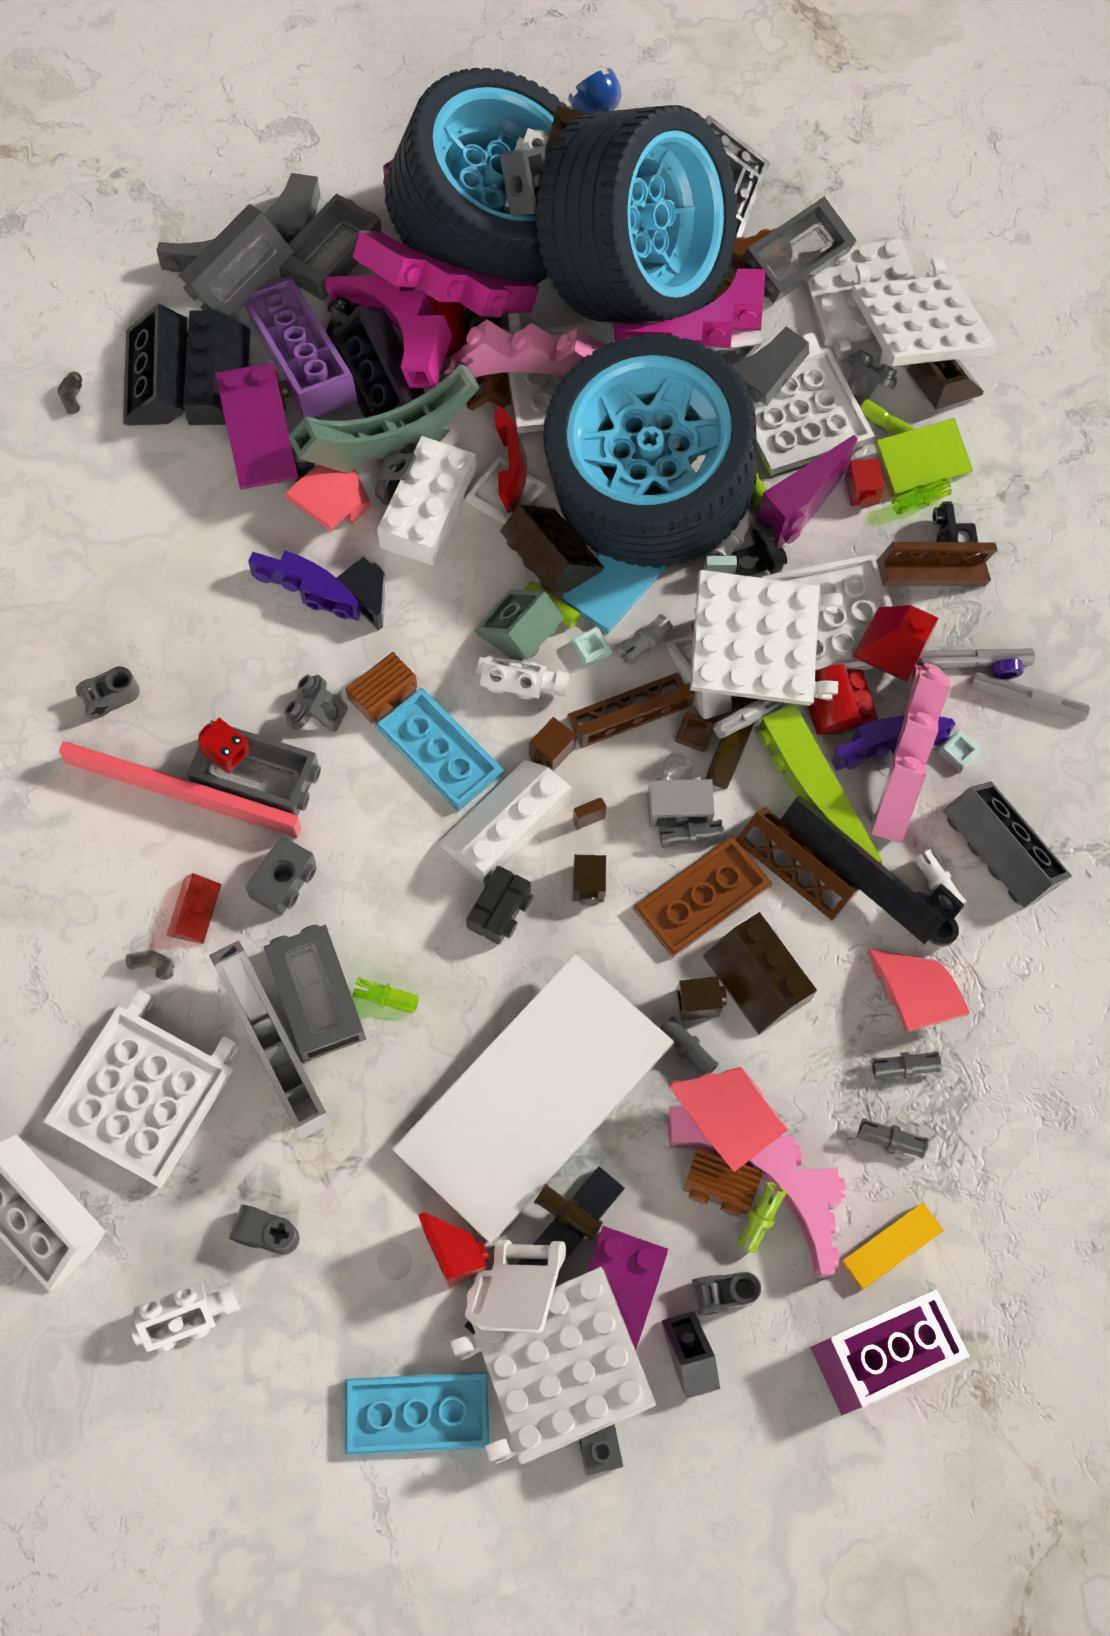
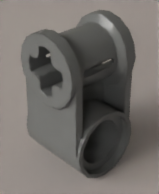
[75,666,140,719]
[229,1204,300,1255]
[692,1272,761,1316]

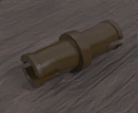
[533,1184,603,1241]

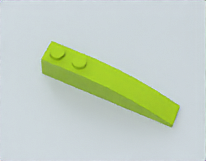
[757,704,883,863]

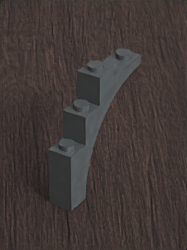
[156,173,321,289]
[685,326,809,421]

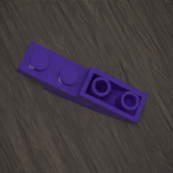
[248,550,360,621]
[831,715,956,771]

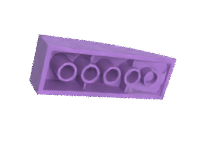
[244,276,358,418]

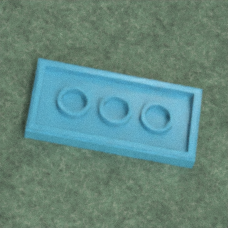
[561,554,667,634]
[376,687,504,812]
[345,1372,490,1455]

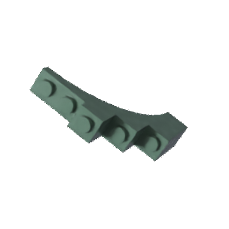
[288,364,480,474]

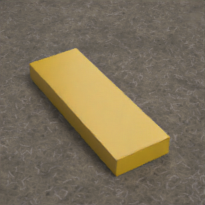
[841,1202,944,1291]

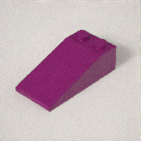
[215,362,298,490]
[756,435,858,548]
[587,1226,669,1351]
[810,1290,969,1416]

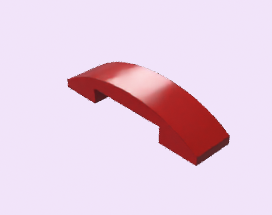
[495,405,527,513]

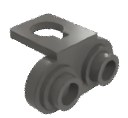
[847,349,898,406]
[375,453,417,505]
[284,675,348,732]

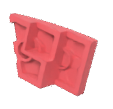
[285,465,371,532]
[868,949,970,1033]
[669,1067,788,1172]

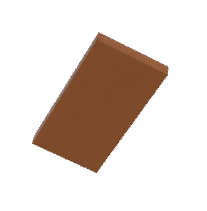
[633,836,772,958]

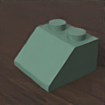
[474,589,565,660]

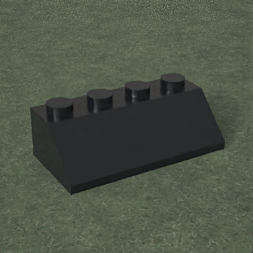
[123,303,188,426]
[330,306,425,418]
[183,310,251,425]
[943,781,1072,908]

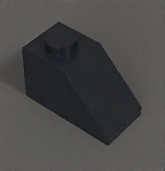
[337,556,385,630]
[661,1311,720,1399]

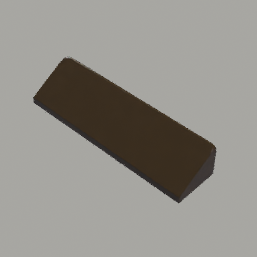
[705,697,760,789]

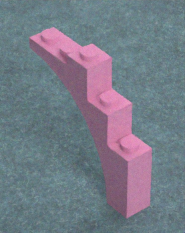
[441,319,604,381]
[871,663,950,843]
[667,1106,845,1279]

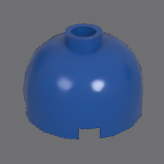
[568,68,622,114]

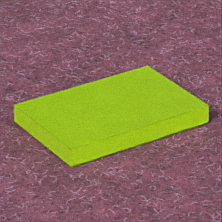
[874,418,973,497]

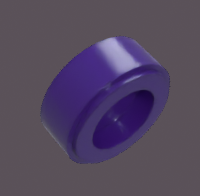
[992,659,1024,680]

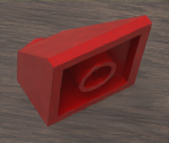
[852,605,939,682]
[418,1212,490,1289]

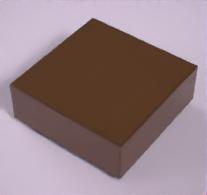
[675,712,715,752]
[572,798,607,830]

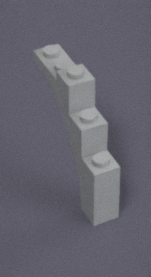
[209,940,332,1140]

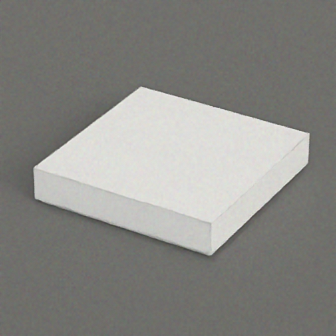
[466,456,546,525]

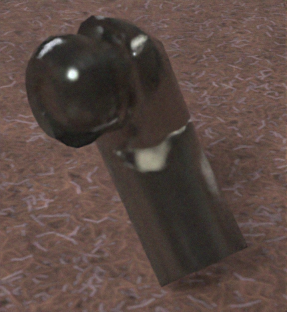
[58,371,83,414]
[126,950,175,980]

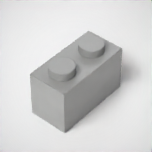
[647,776,715,827]

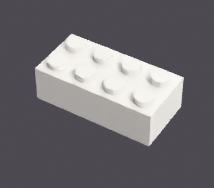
[377,436,476,566]

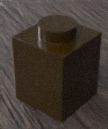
[572,854,606,906]
[676,976,727,1021]

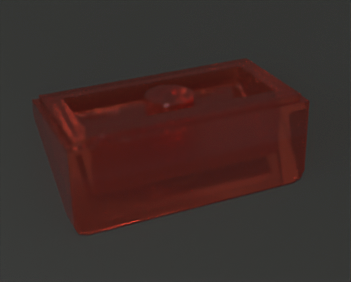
[167,873,222,944]

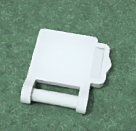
[465,1240,566,1333]

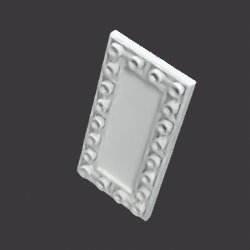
[392,954,674,1245]

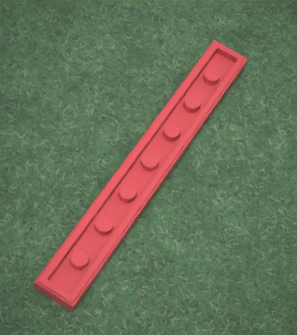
[59,741,302,838]

